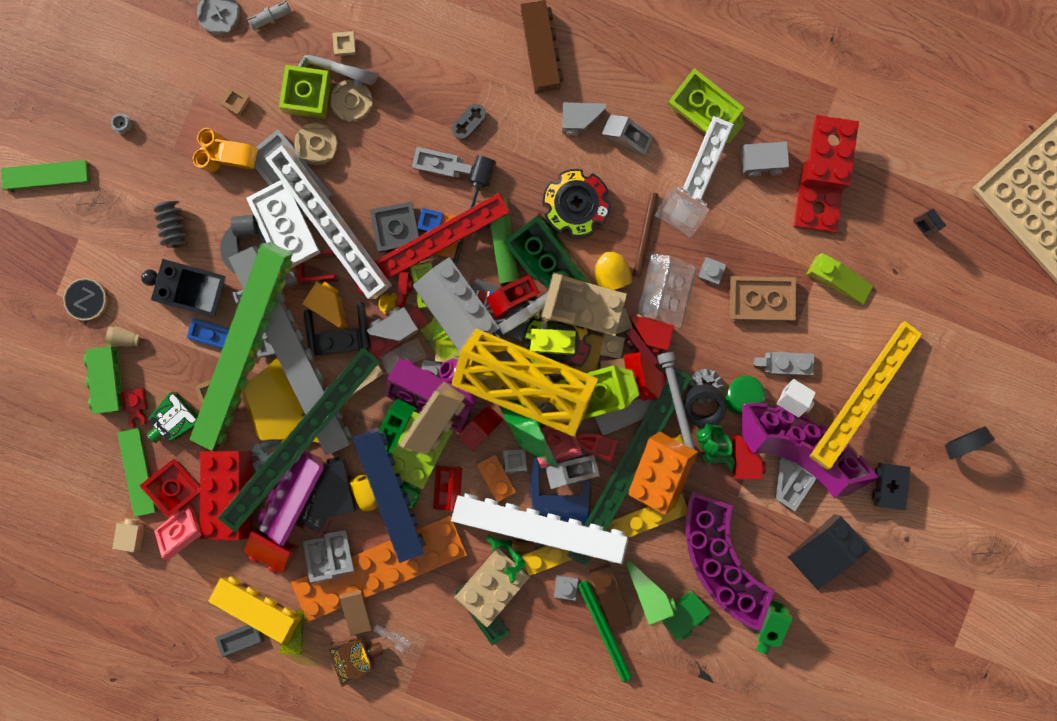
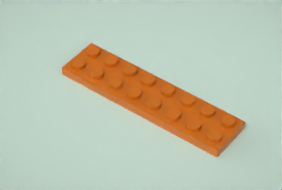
[291,515,467,622]

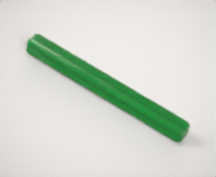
[578,580,632,682]

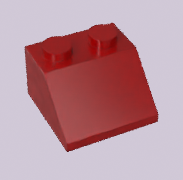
[244,528,298,574]

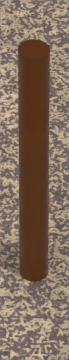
[633,192,659,277]

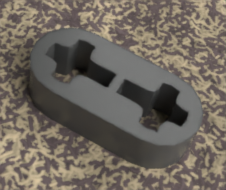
[452,104,486,141]

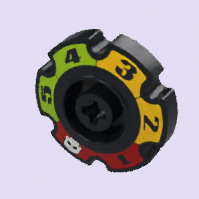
[542,169,611,239]
[523,317,591,377]

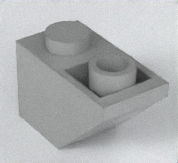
[367,307,420,342]

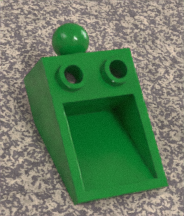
[499,400,558,466]

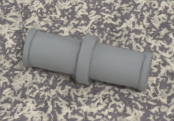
[248,0,292,31]

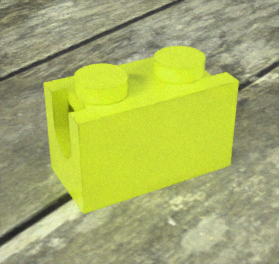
[530,329,576,355]

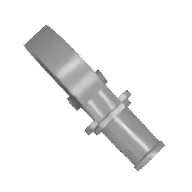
[498,292,548,334]

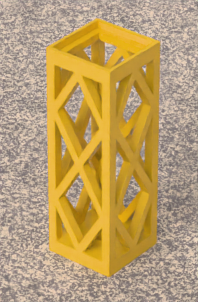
[451,329,598,436]

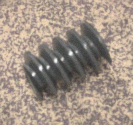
[153,201,188,248]

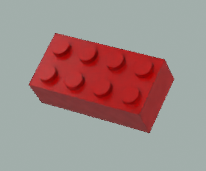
[200,451,252,540]

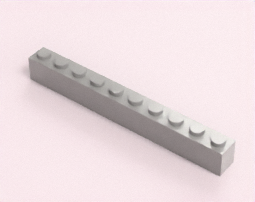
[228,246,353,456]

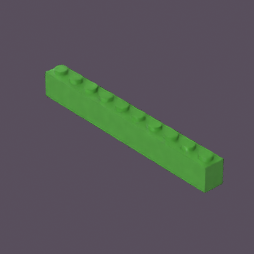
[189,242,294,451]

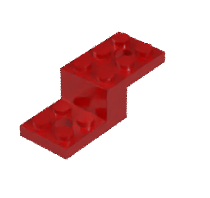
[793,115,859,233]

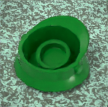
[725,375,765,414]

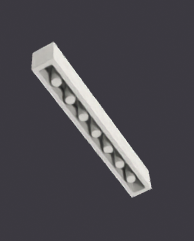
[451,493,629,564]

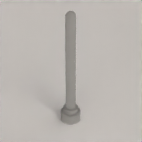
[657,352,695,450]

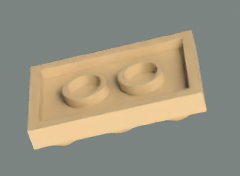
[454,548,530,627]

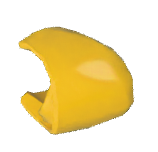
[595,252,632,290]
[349,474,378,511]

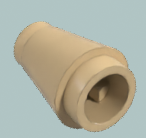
[105,325,140,347]

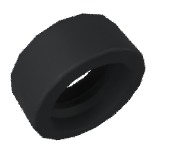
[684,384,726,428]

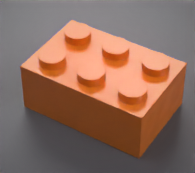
[628,432,698,515]

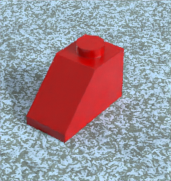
[486,274,540,317]
[630,315,674,354]
[624,352,667,401]
[457,405,503,451]
[732,435,766,479]

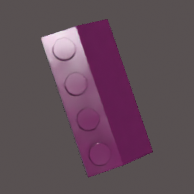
[384,358,477,433]
[257,450,324,546]

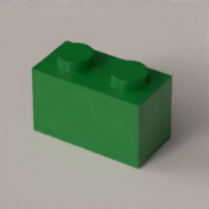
[663,590,711,641]

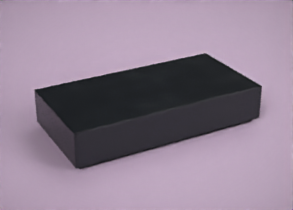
[913,208,947,236]

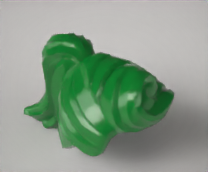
[696,424,735,471]

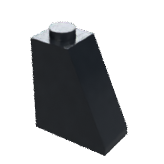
[311,457,357,521]

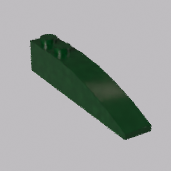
[504,213,595,290]

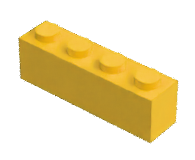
[208,576,301,644]

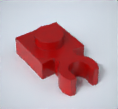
[121,388,148,427]

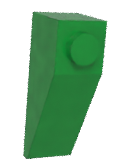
[379,398,416,454]

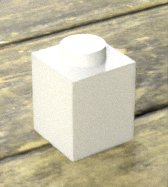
[777,379,816,418]

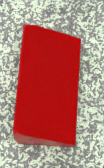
[433,466,462,511]

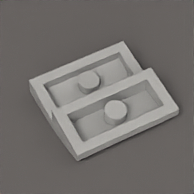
[303,530,354,585]

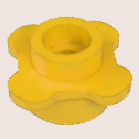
[379,293,397,314]

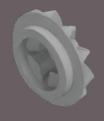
[688,369,723,403]

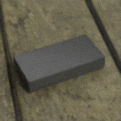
[215,624,264,658]

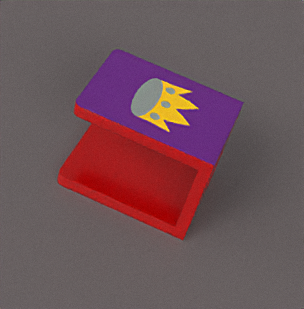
[296,249,340,285]

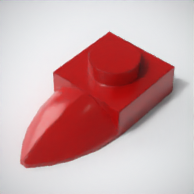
[397,272,413,309]
[576,433,618,462]

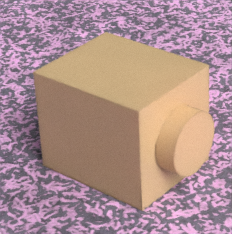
[112,518,145,552]

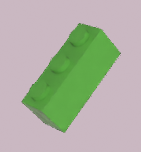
[84,346,124,414]

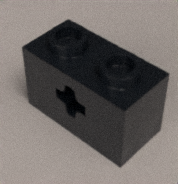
[872,463,911,510]

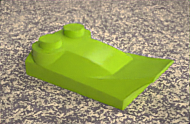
[667,68,744,144]
[557,365,639,423]

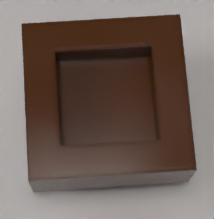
[512,537,534,551]

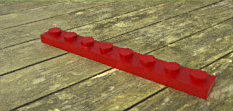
[350,193,511,294]

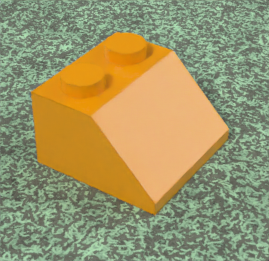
[302,281,348,330]

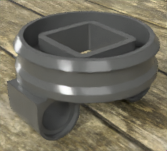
[220,214,266,274]

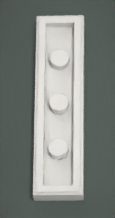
[679,116,734,205]

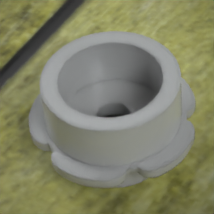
[111,114,132,134]

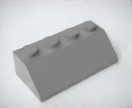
[413,257,500,352]

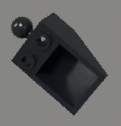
[141,259,226,318]

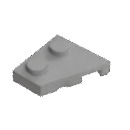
[775,457,817,511]

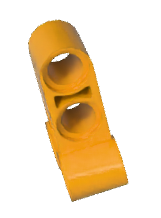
[193,128,258,173]

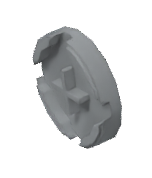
[197,0,240,35]

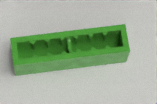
[486,197,521,286]

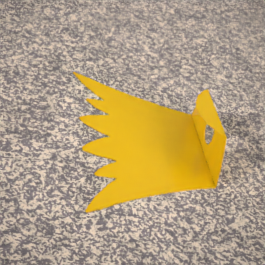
[241,358,319,443]

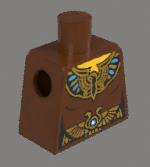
[327,637,383,687]

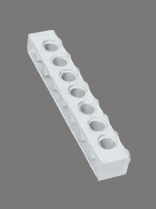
[266,145,392,299]

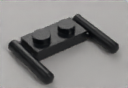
[303,302,370,356]

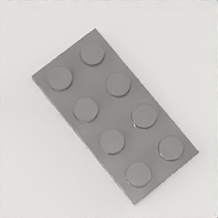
[254,129,333,218]

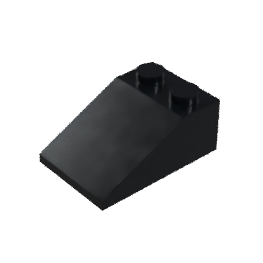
[788,514,871,589]

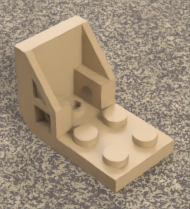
[542,273,627,336]

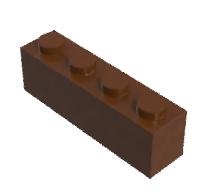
[521,0,563,93]

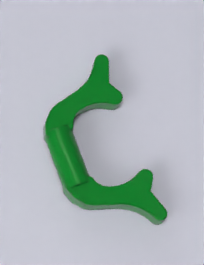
[486,534,525,584]

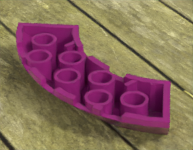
[742,403,878,498]
[686,491,774,632]

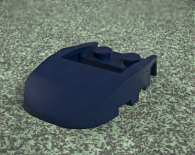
[529,449,592,526]

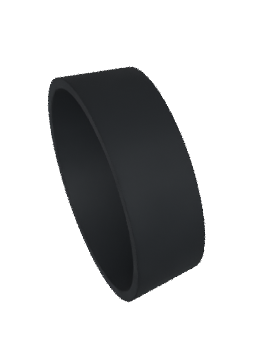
[945,426,995,460]

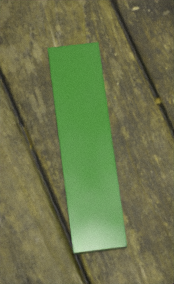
[1,160,90,190]
[117,428,157,517]

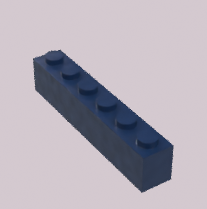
[353,428,426,563]

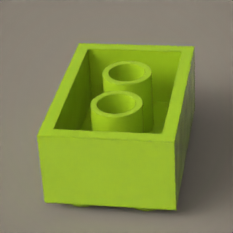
[392,411,454,489]

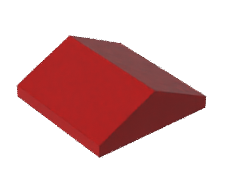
[139,459,200,518]

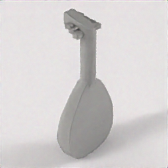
[298,55,379,88]

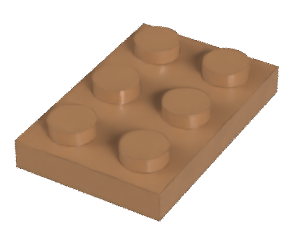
[730,276,796,321]

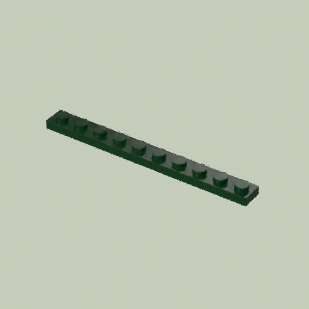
[217,347,380,532]
[567,366,692,567]

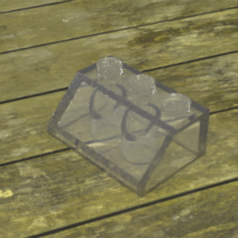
[636,254,697,329]

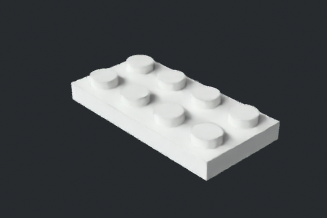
[246,180,321,268]

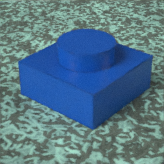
[417,208,443,232]

